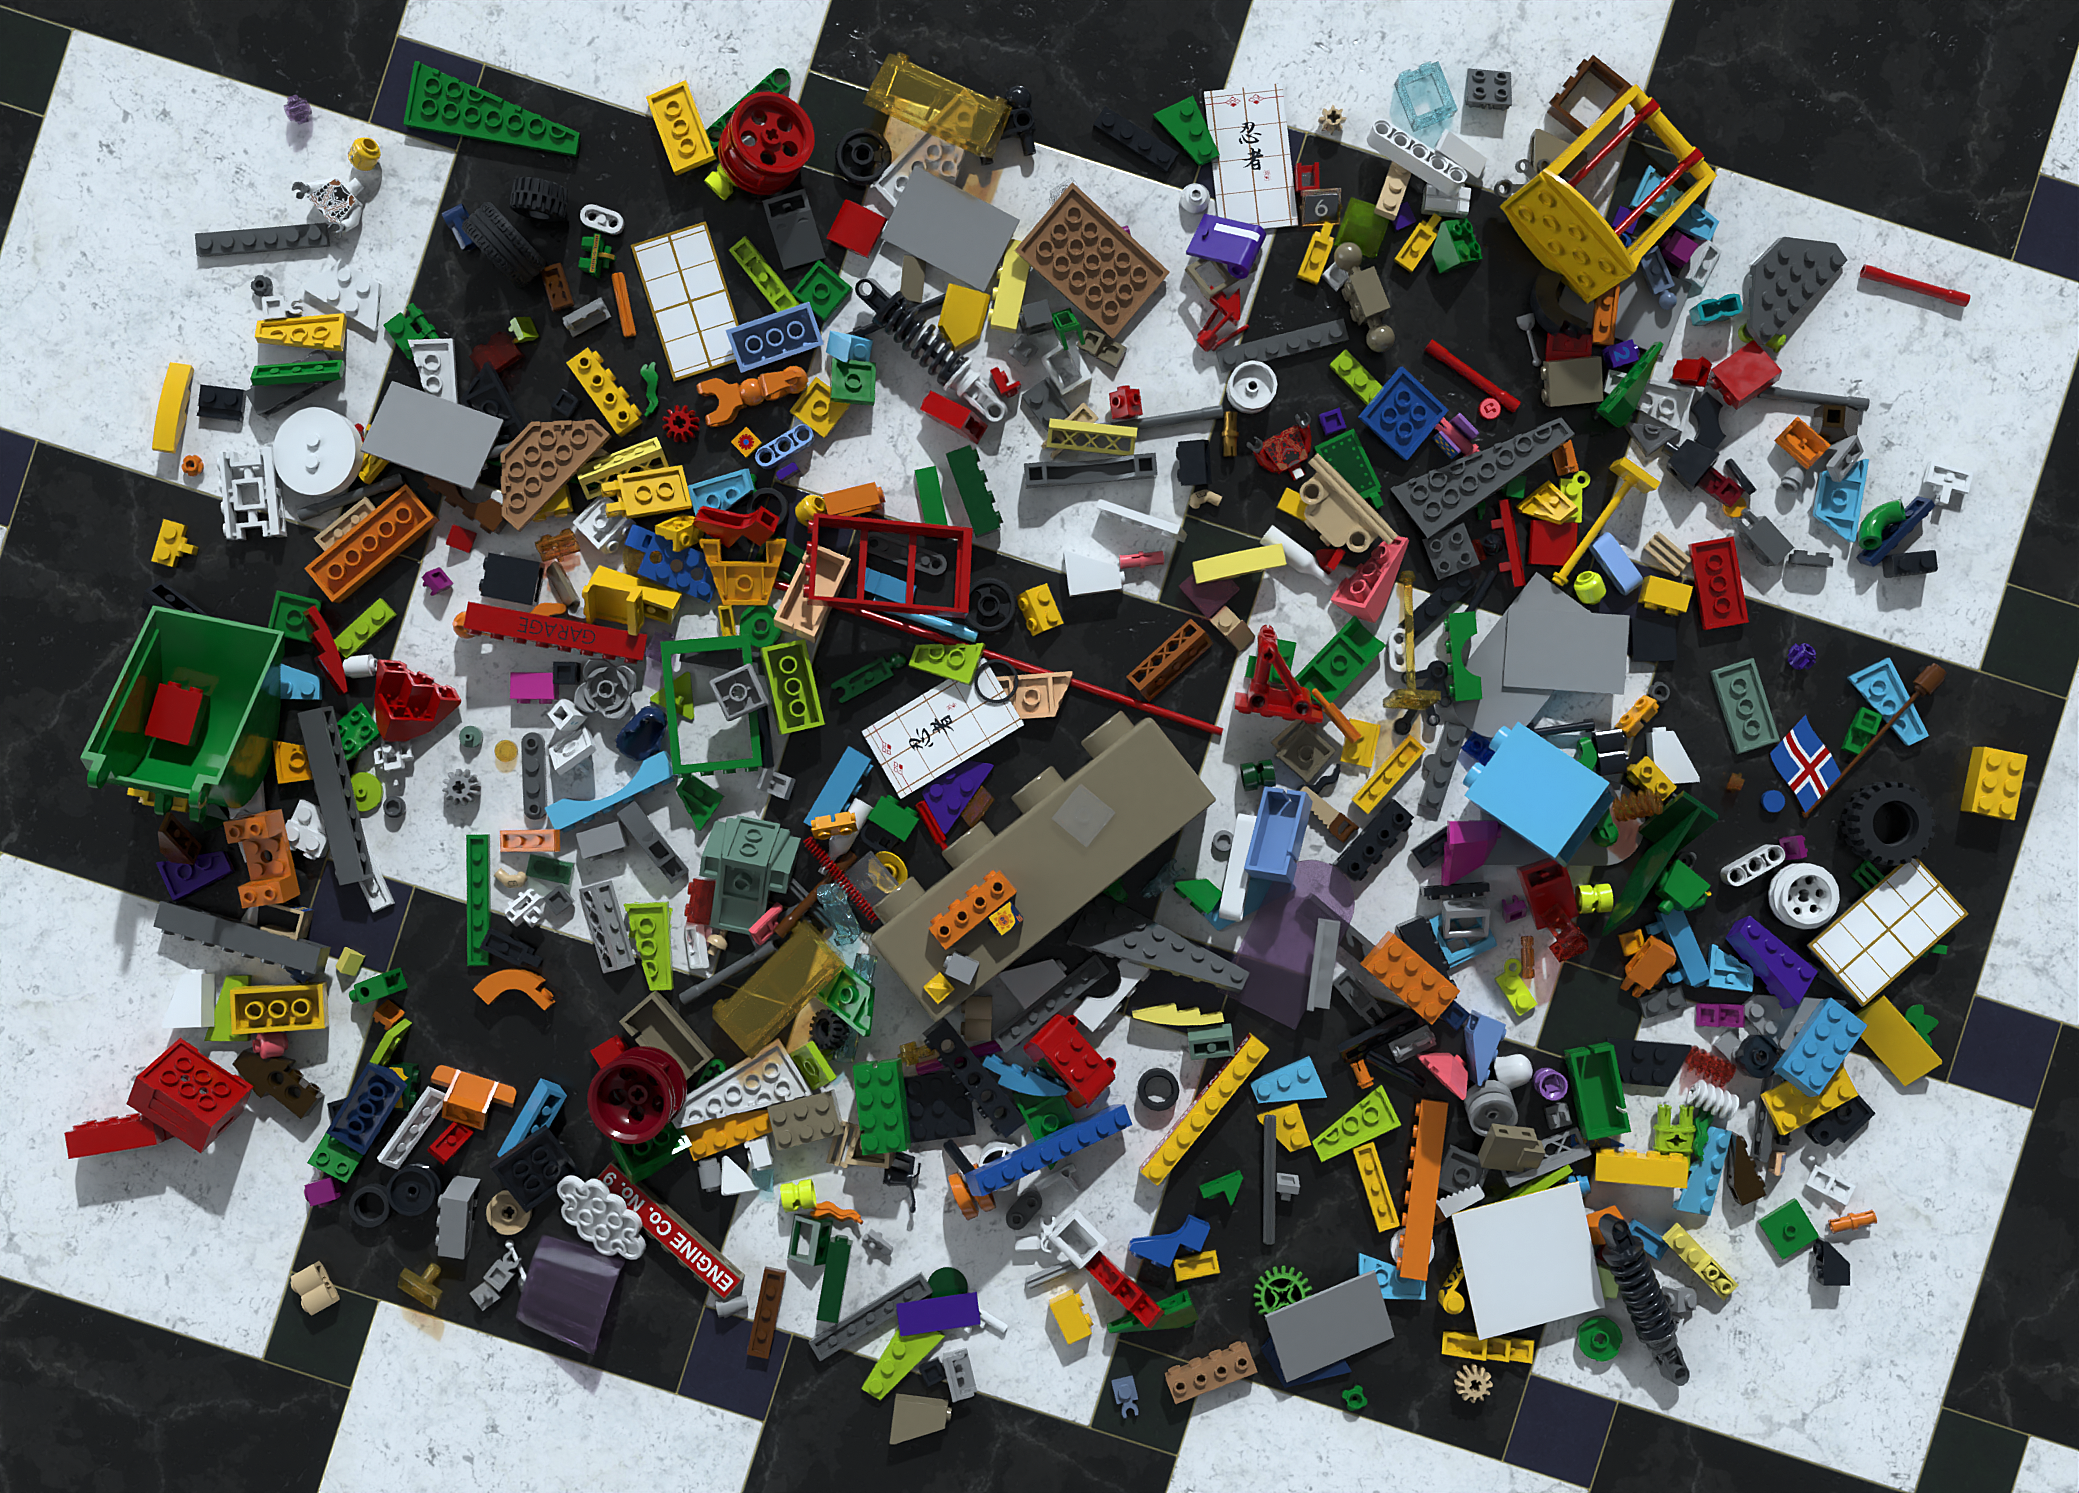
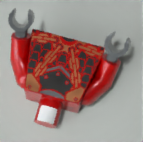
[1247,412,1312,481]

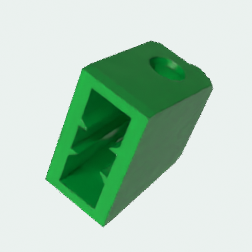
[349,968,408,1005]

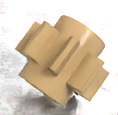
[1318,105,1347,135]

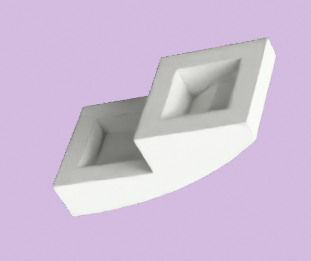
[1806,1165,1856,1205]

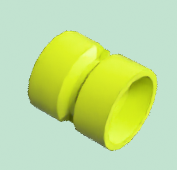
[704,163,738,201]
[1575,884,1613,914]
[780,1179,817,1213]

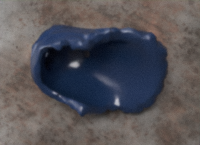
[615,705,668,762]

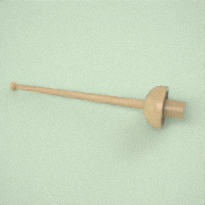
[706,929,727,956]

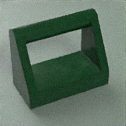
[754,533,806,583]
[787,1214,833,1267]

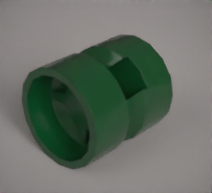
[1240,759,1276,792]

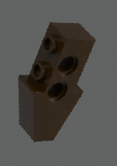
[232,1047,325,1119]

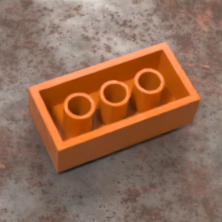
[1360,931,1460,1025]

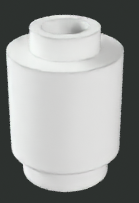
[343,654,378,678]

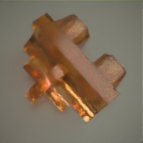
[535,528,581,562]

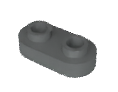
[1788,550,1834,568]
[1006,1190,1042,1230]

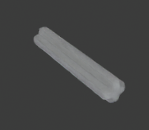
[1026,1254,1088,1289]

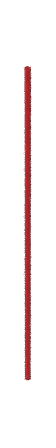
[773,580,1223,736]

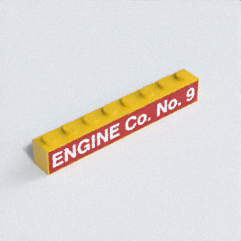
[1139,1033,1269,1186]

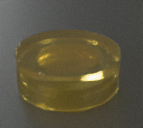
[494,740,518,762]

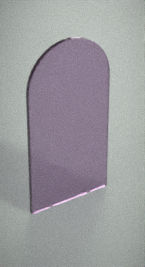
[1218,860,1355,1030]

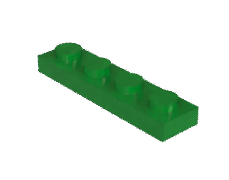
[250,360,345,386]

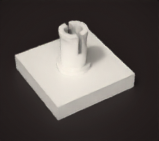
[549,724,597,776]

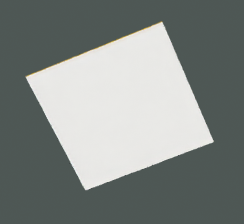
[1451,1181,1606,1340]

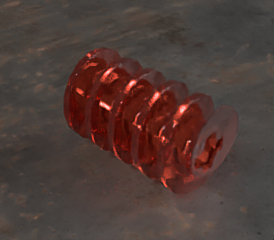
[1685,1045,1737,1088]

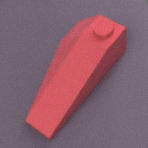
[1330,536,1409,623]
[1415,1052,1468,1100]

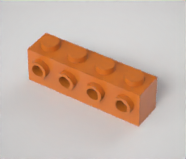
[928,870,1017,950]

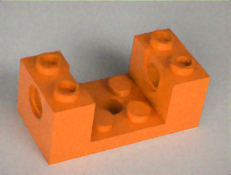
[223,809,300,908]

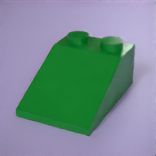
[612,1121,692,1185]

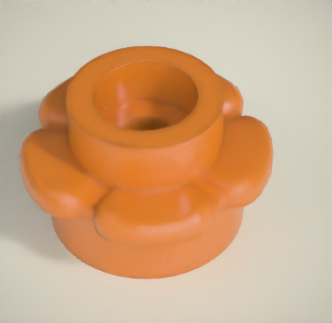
[181,455,204,477]

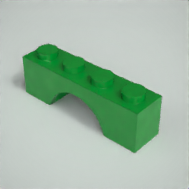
[1444,611,1482,702]

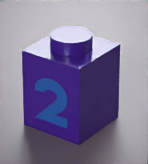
[1602,339,1639,370]

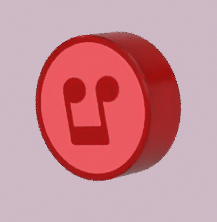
[1478,398,1501,421]

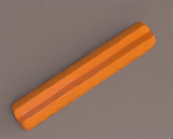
[612,272,636,337]

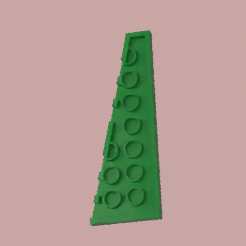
[403,61,581,157]

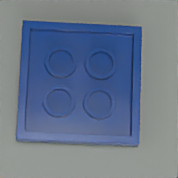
[1358,367,1449,460]

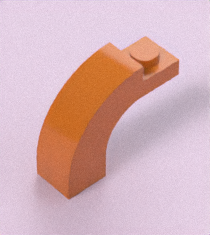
[473,968,555,1011]

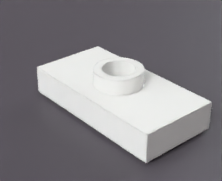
[684,924,709,969]

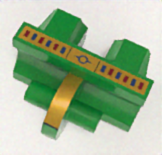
[578,233,616,278]

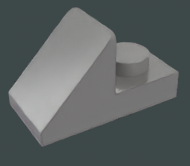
[1825,435,1864,482]

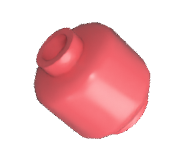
[252,1031,288,1059]

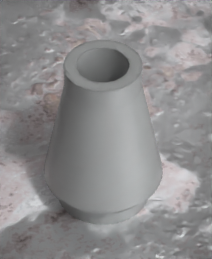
[1780,461,1807,493]
[715,1295,749,1318]

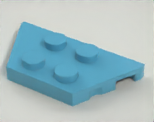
[1812,459,1869,543]

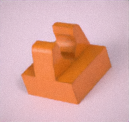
[372,1000,405,1030]

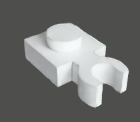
[262,295,303,320]

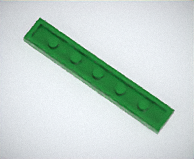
[466,834,491,966]

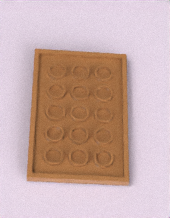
[1014,182,1170,339]

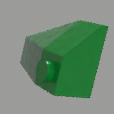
[1107,1290,1199,1334]

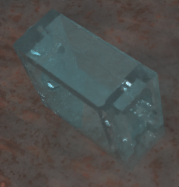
[1394,61,1458,132]

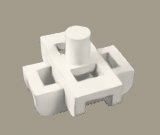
[373,736,414,773]
[504,889,545,928]

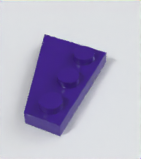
[156,851,235,902]

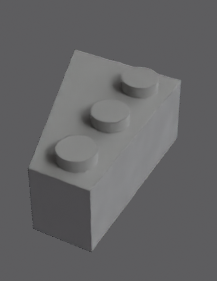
[435,1175,481,1259]

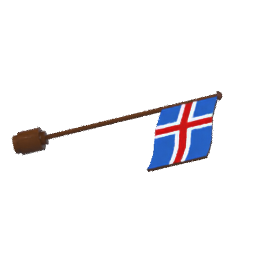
[1769,663,1947,819]

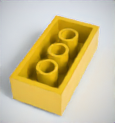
[230,981,329,1035]

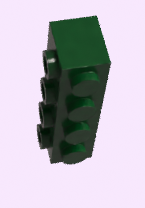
[946,445,1003,539]

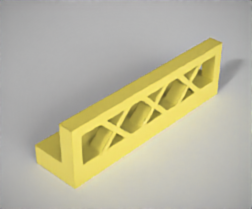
[1046,418,1138,456]
[576,437,669,500]

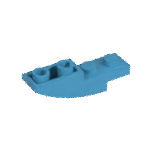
[982,1053,1069,1096]

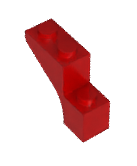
[692,506,780,548]

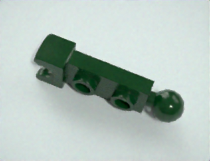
[831,652,907,704]

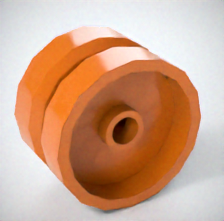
[948,1163,996,1221]

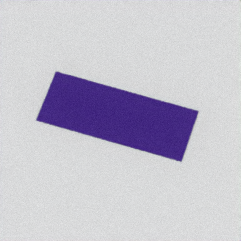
[896,1292,981,1336]

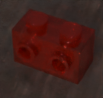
[684,877,716,925]

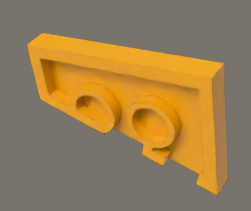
[272,740,313,784]

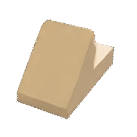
[1210,605,1255,652]

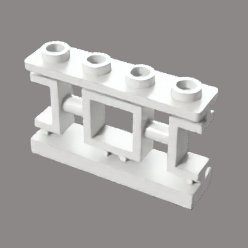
[217,447,287,541]

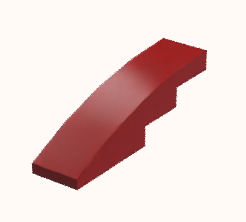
[302,605,348,695]
[1085,1250,1164,1329]

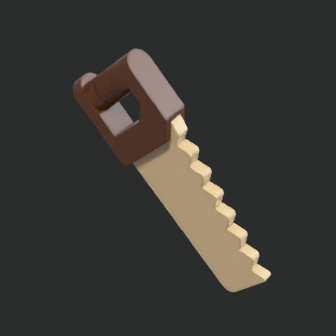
[1300,786,1359,844]

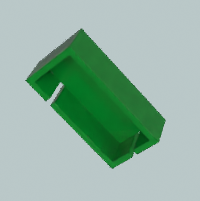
[1564,1042,1631,1141]
[853,1058,911,1155]

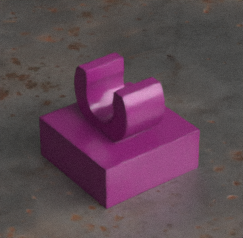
[421,567,454,596]
[1779,835,1808,860]
[1502,895,1527,924]

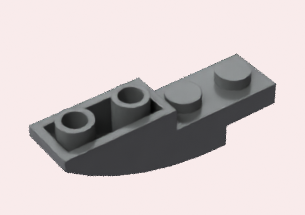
[617,800,689,884]

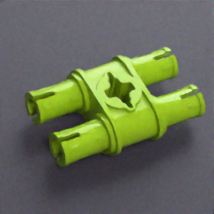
[1652,1104,1696,1172]

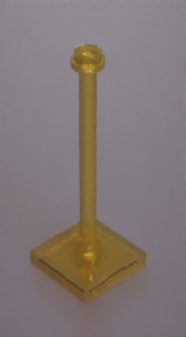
[1383,571,1441,710]

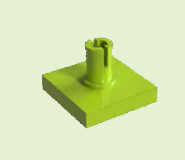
[789,1040,837,1090]

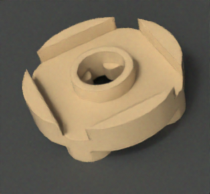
[486,1189,532,1235]

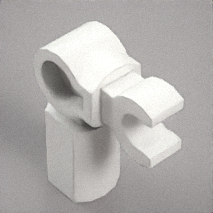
[1015,1216,1056,1253]

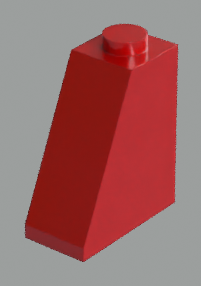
[920,390,988,445]

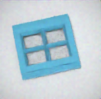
[1429,914,1497,968]

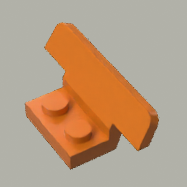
[430,1065,517,1130]

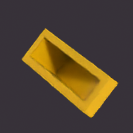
[718,603,737,636]

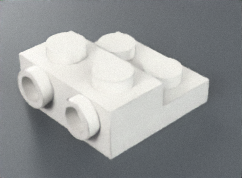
[572,495,636,555]
[285,800,330,860]

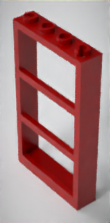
[803,513,973,618]

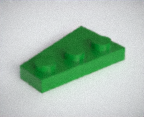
[1153,96,1220,166]

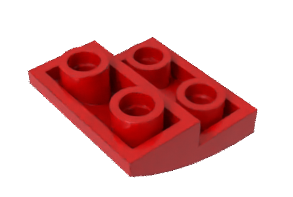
[826,199,887,258]
[1528,520,1578,567]

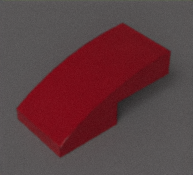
[1697,467,1745,508]

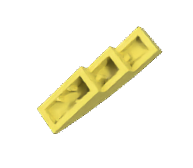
[1192,543,1287,584]
[1132,1002,1224,1026]

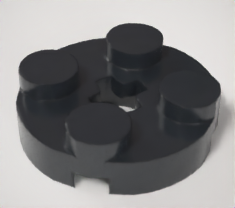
[1735,1034,1780,1079]

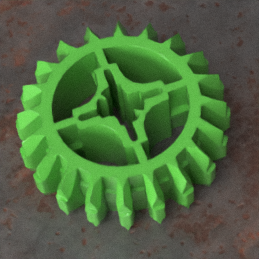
[1254,1265,1312,1320]

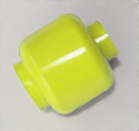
[1574,571,1606,605]

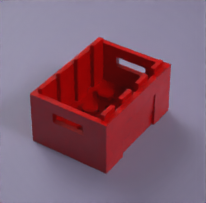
[126,1038,254,1153]

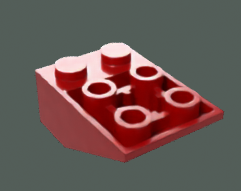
[1516,857,1579,930]

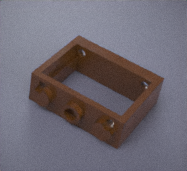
[1547,55,1632,137]

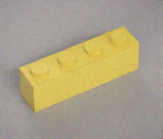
[987,239,1031,334]

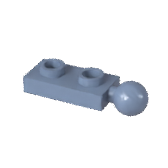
[1639,246,1677,310]

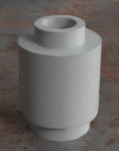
[698,1158,722,1192]

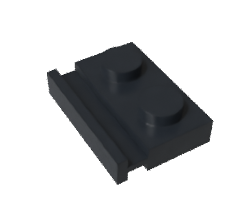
[196,384,247,422]

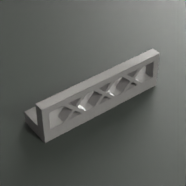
[579,880,636,973]
[1307,918,1340,1011]
[1500,1127,1591,1187]

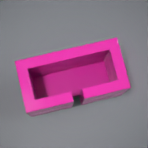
[510,672,559,704]

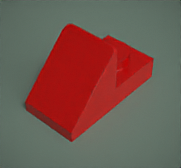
[1208,285,1240,326]
[427,1121,474,1165]

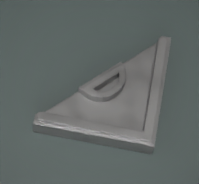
[1624,422,1681,457]

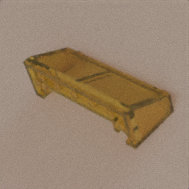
[863,52,1012,158]
[712,919,846,1059]

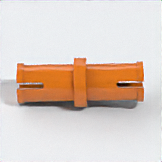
[1828,1209,1877,1234]

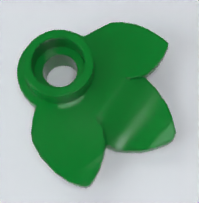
[1904,1004,1939,1046]

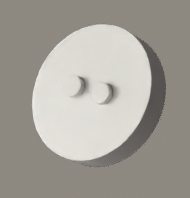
[273,407,364,498]

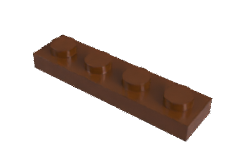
[747,1266,787,1359]

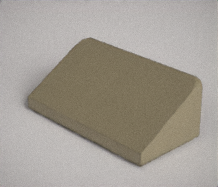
[900,255,926,304]
[546,561,580,608]

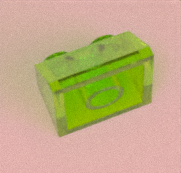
[1334,197,1390,259]

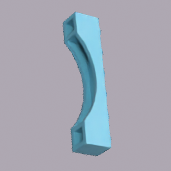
[545,751,678,833]

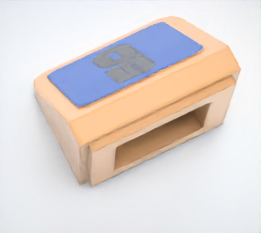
[1768,1150,1787,1176]

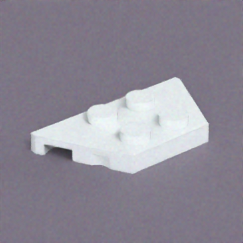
[302,261,382,332]

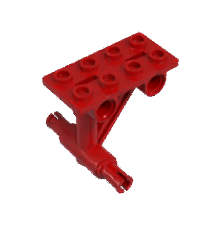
[1234,625,1323,725]

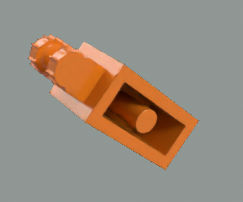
[1621,935,1676,998]

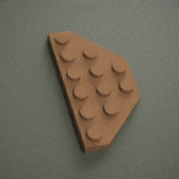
[500,419,611,532]

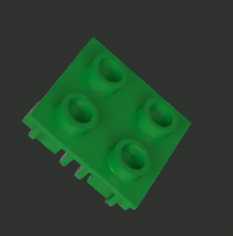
[337,702,381,761]
[307,1133,364,1183]

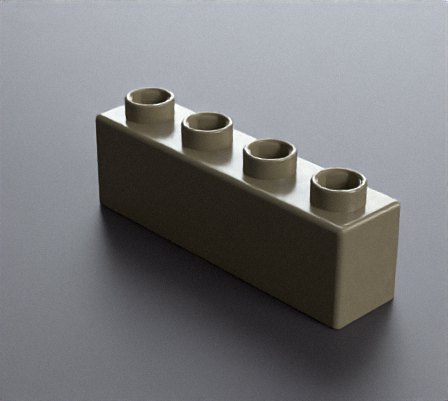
[871,711,1216,1023]

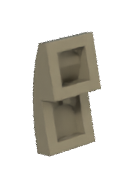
[1076,326,1127,368]

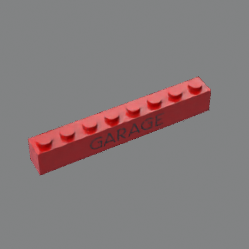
[463,602,647,665]

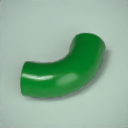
[1858,499,1906,550]

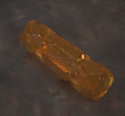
[1521,936,1535,979]

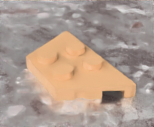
[996,671,1073,719]

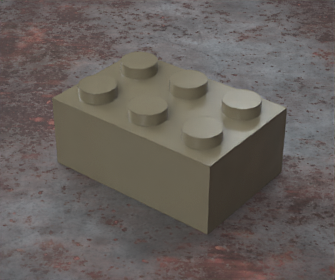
[767,1089,844,1151]

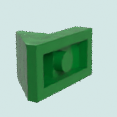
[1199,1170,1243,1206]

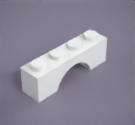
[1073,958,1151,1032]

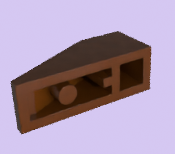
[158,812,202,865]

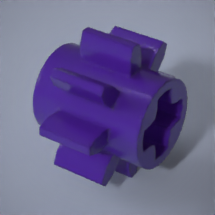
[1788,643,1816,670]

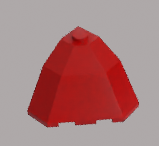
[374,659,461,742]

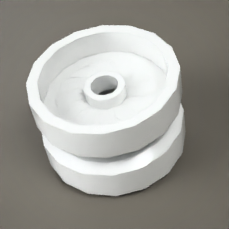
[1226,361,1277,414]

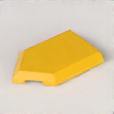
[937,283,991,352]

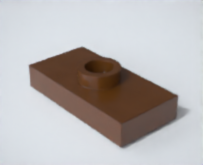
[540,263,575,312]

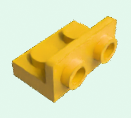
[655,513,704,552]

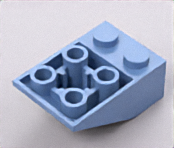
[1464,1010,1507,1086]

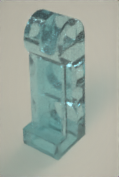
[817,883,862,946]

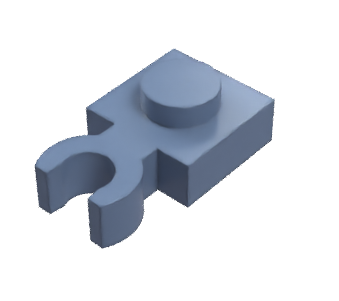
[1111,1375,1138,1418]

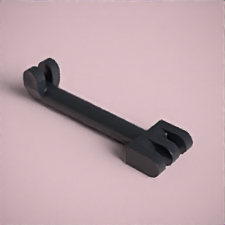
[1526,718,1595,737]

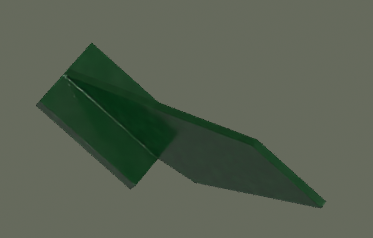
[1601,790,1719,937]

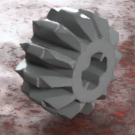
[442,769,481,806]

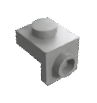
[757,768,796,800]
[1662,1286,1697,1313]

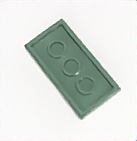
[1710,658,1780,754]

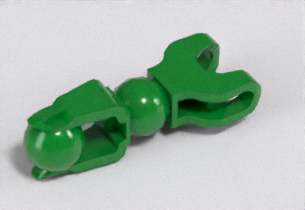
[1577,736,1619,848]

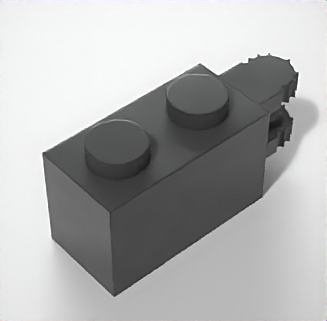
[1731,508,1795,567]

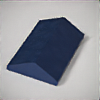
[326,1062,408,1155]

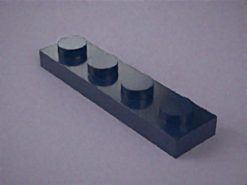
[1856,496,1936,567]

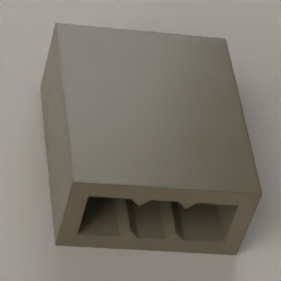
[1540,356,1603,407]

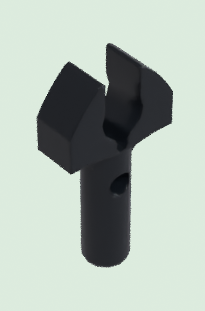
[1725,458,1757,495]

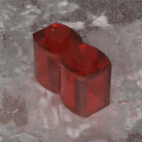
[469,331,524,374]

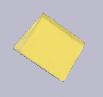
[335,947,365,976]

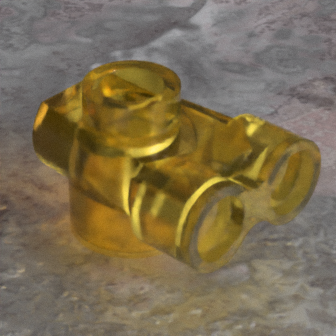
[897,1041,935,1066]

